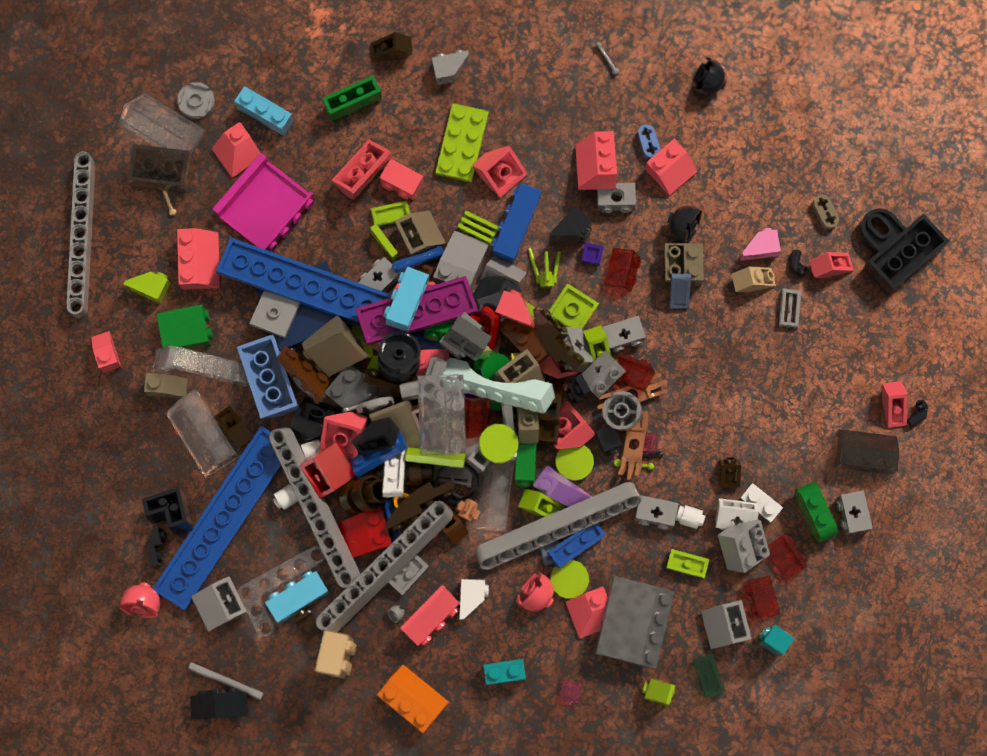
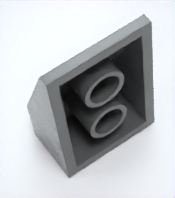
[325,365,389,426]

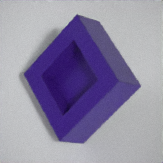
[581,242,604,266]

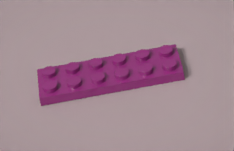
[355,276,478,346]

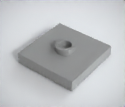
[249,291,301,339]

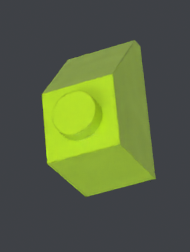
[124,272,171,304]
[583,326,611,361]
[518,489,566,518]
[641,679,675,706]

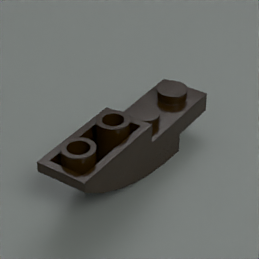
[533,307,588,372]
[362,368,435,400]
[538,374,566,444]
[385,481,456,532]

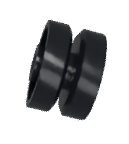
[378,332,421,382]

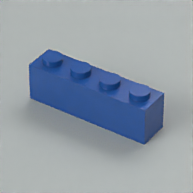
[491,183,542,263]

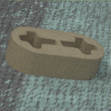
[812,195,839,230]

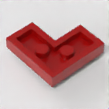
[469,306,500,349]

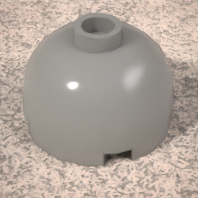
[602,391,642,431]

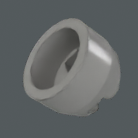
[387,605,405,623]

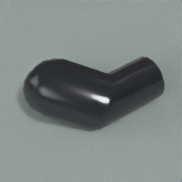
[790,250,808,277]
[907,399,928,427]

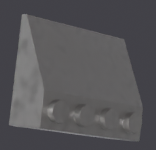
[594,576,674,669]

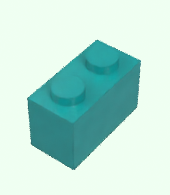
[758,624,795,657]
[484,659,526,686]

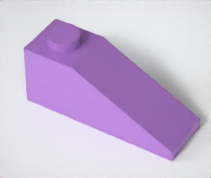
[533,466,592,507]

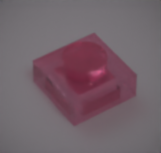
[636,433,659,454]
[559,680,583,704]

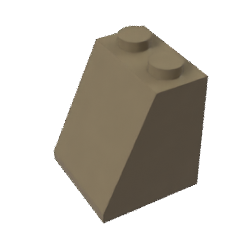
[302,315,368,377]
[369,400,425,451]

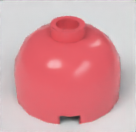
[516,572,554,612]
[119,583,160,618]

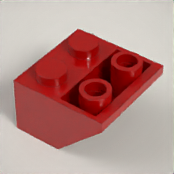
[299,441,356,498]

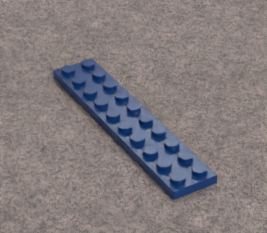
[216,237,392,325]
[153,426,291,611]

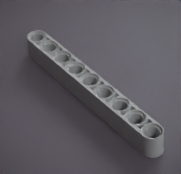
[67,151,95,319]
[269,427,360,588]
[475,482,641,570]
[316,501,453,633]

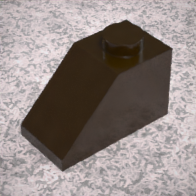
[370,32,412,61]
[215,405,254,449]

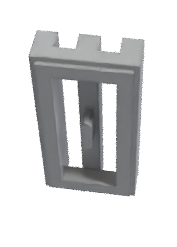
[778,289,801,329]

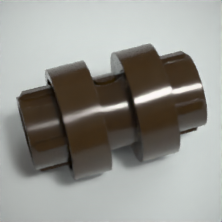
[377,461,433,491]
[337,475,388,515]

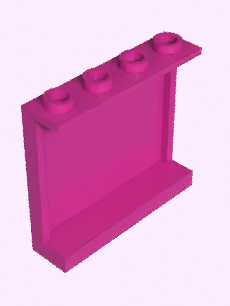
[212,153,315,252]

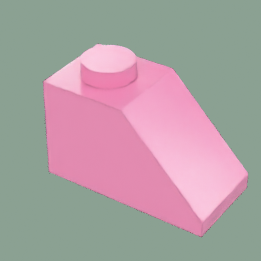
[740,228,781,261]

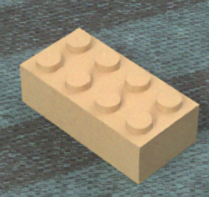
[315,630,357,679]

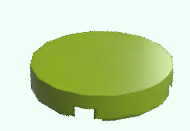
[479,424,518,464]
[555,445,594,481]
[550,560,589,599]

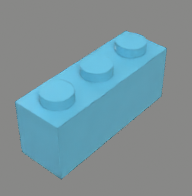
[234,86,294,136]
[384,267,429,332]
[265,571,330,624]

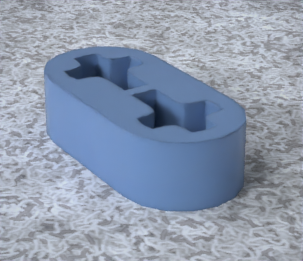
[638,124,660,160]

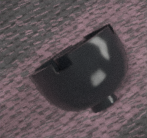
[692,57,727,96]
[667,206,702,243]

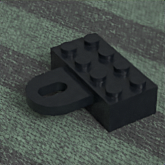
[860,208,950,295]

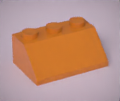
[377,665,449,733]

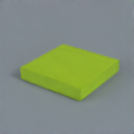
[549,283,599,330]

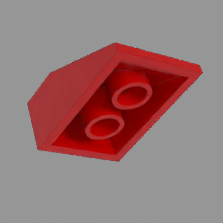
[330,508,392,563]

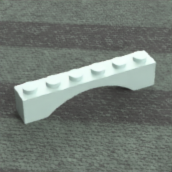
[441,358,555,414]

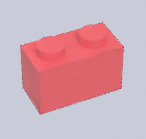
[380,159,424,200]

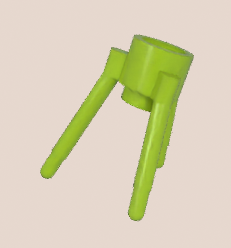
[528,248,561,289]

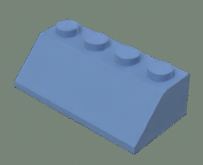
[237,334,299,419]

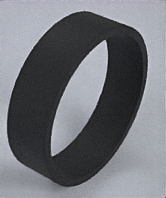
[435,462,479,504]

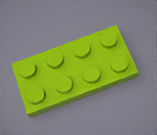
[435,103,489,183]

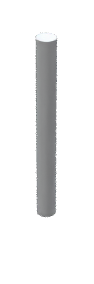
[188,662,264,700]

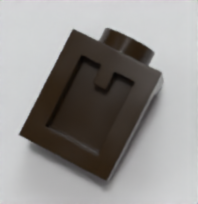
[719,457,741,487]
[293,609,322,641]

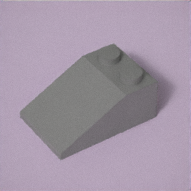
[433,231,489,290]

